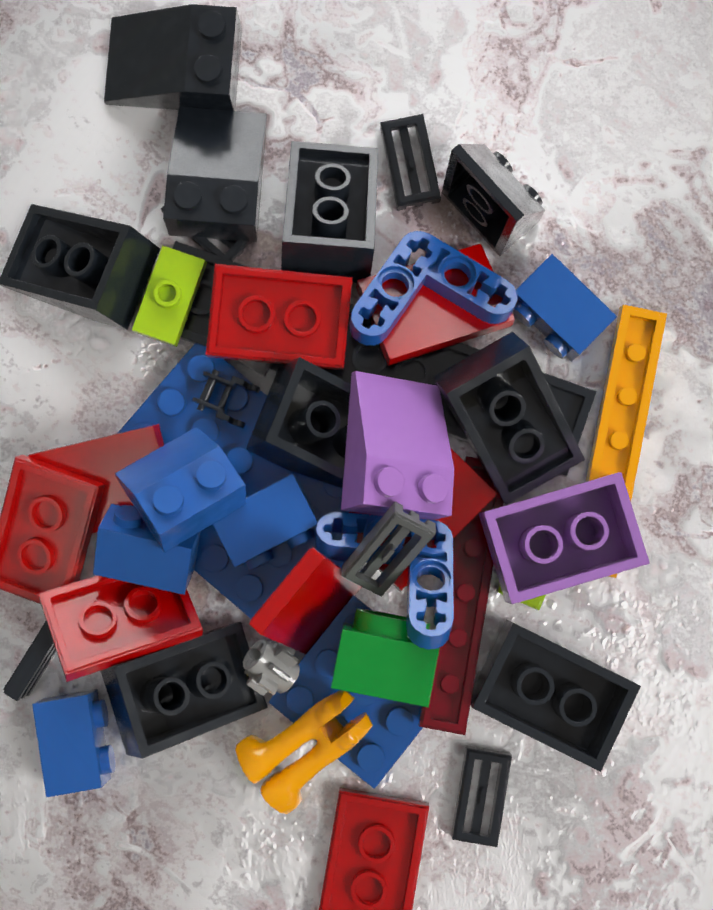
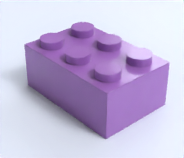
[479,472,650,604]

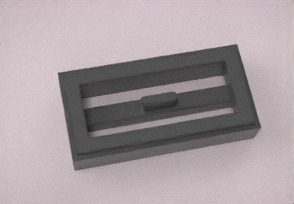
[341,501,436,597]

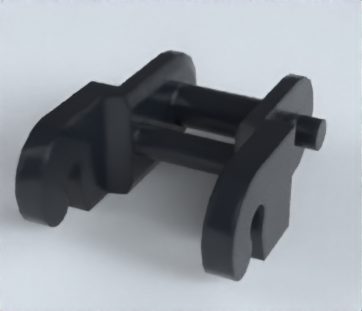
[192,369,260,429]

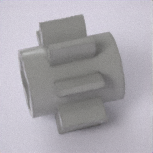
[243,639,300,696]

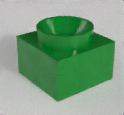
[331,609,440,707]

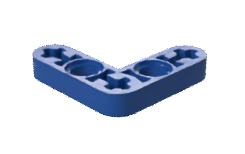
[349,231,518,345]
[315,512,454,649]

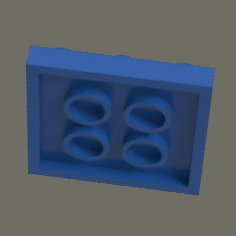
[268,595,423,789]

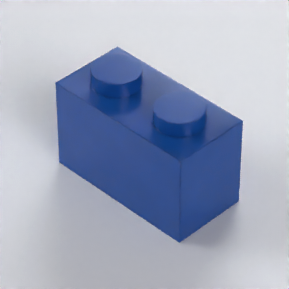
[513,254,617,362]
[213,474,318,571]
[93,504,201,595]
[32,689,116,798]

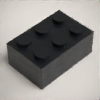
[470,619,641,772]

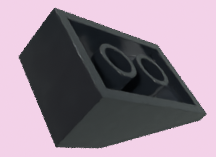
[104,4,242,111]
[163,106,267,242]
[281,141,379,283]
[441,144,545,256]
[0,204,160,330]
[433,332,585,505]
[246,357,351,488]
[100,622,268,759]

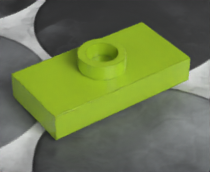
[132,245,207,347]

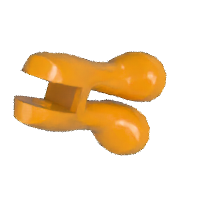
[235,690,373,815]

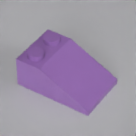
[341,371,454,520]

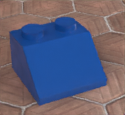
[115,427,246,553]

